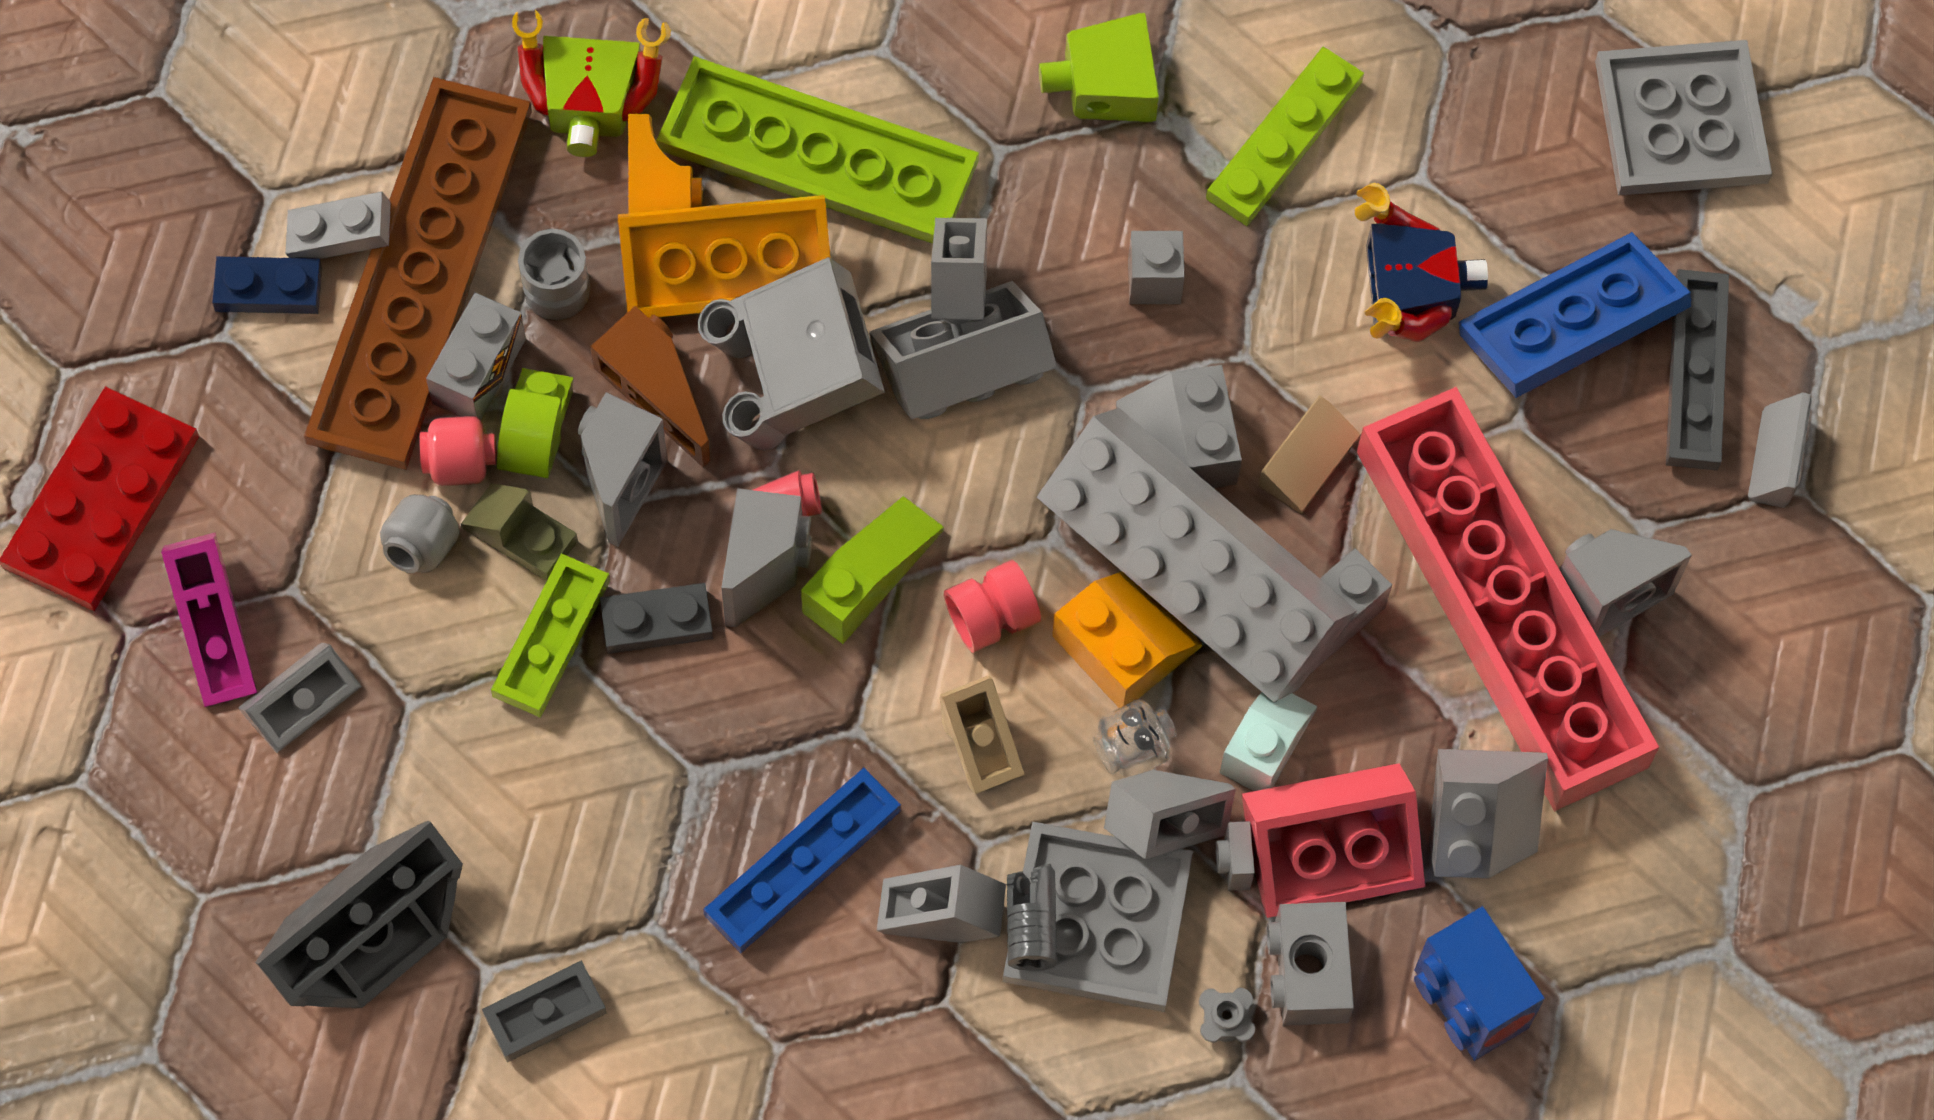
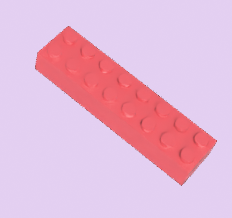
[1357,387,1659,812]

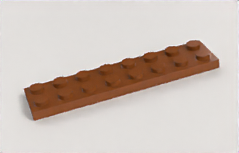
[304,77,532,470]

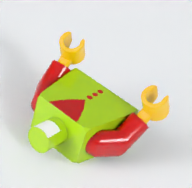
[512,10,671,157]

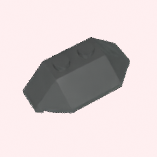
[255,821,463,1008]

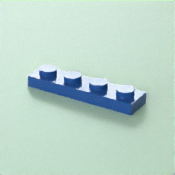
[703,767,901,954]

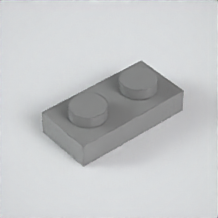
[285,192,391,259]

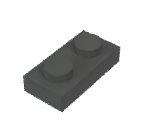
[600,583,713,654]
[482,960,607,1063]

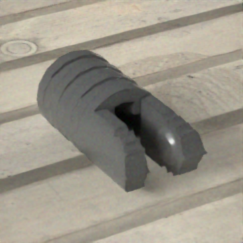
[1007,864,1057,971]

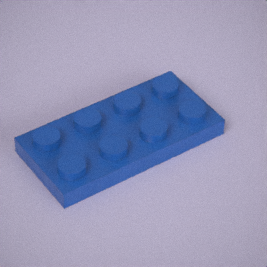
[1458,232,1691,398]

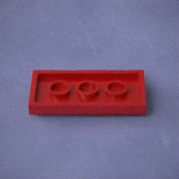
[0,386,200,612]

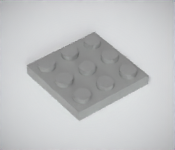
[1595,40,1772,196]
[1002,822,1193,1012]

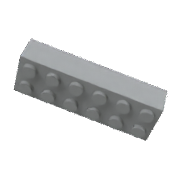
[1037,408,1357,702]

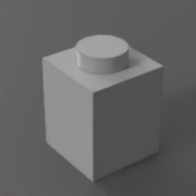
[1128,231,1184,304]

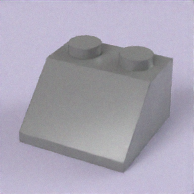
[1116,365,1242,488]
[578,392,668,547]
[721,488,812,627]
[1559,529,1692,637]
[1429,749,1548,878]

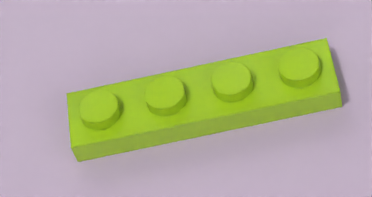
[1206,46,1364,226]

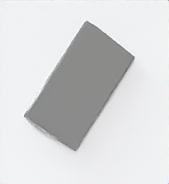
[1748,393,1812,508]
[238,643,362,753]

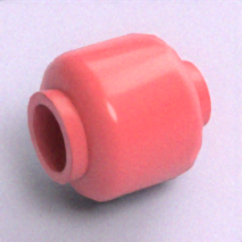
[420,416,497,486]

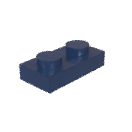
[212,256,322,314]

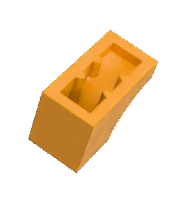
[628,114,703,214]

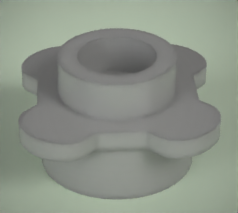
[1199,988,1255,1043]

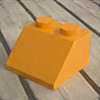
[1052,572,1202,712]

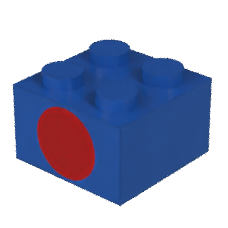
[1414,906,1545,1061]

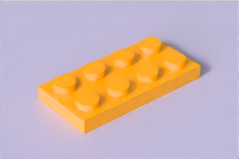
[618,195,831,318]

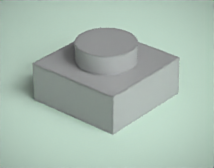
[1216,821,1254,891]

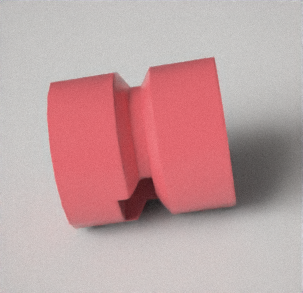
[944,560,1041,653]

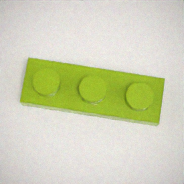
[491,553,610,718]

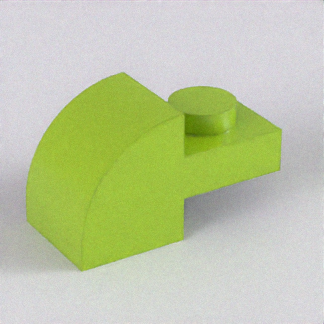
[497,368,573,478]

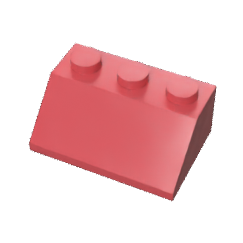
[1242,763,1425,918]

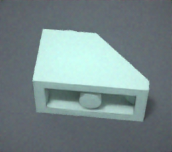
[1220,692,1317,791]

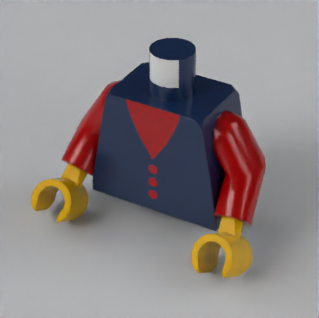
[1355,183,1488,342]

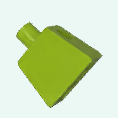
[1039,13,1159,122]

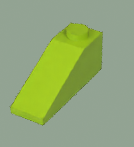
[801,496,944,644]

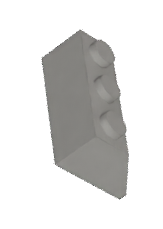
[869,281,1057,420]

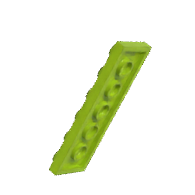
[656,56,979,244]

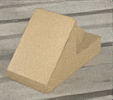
[940,675,1025,794]

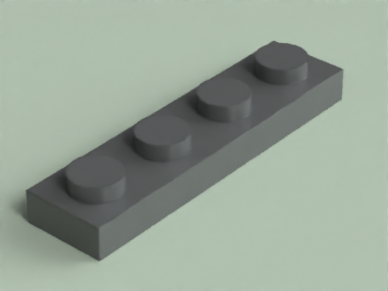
[1666,269,1729,471]

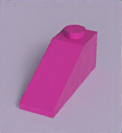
[161,532,257,707]

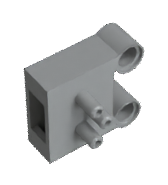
[698,257,885,451]

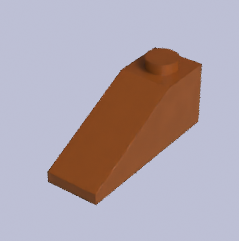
[590,306,711,468]

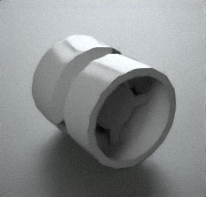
[518,229,591,320]

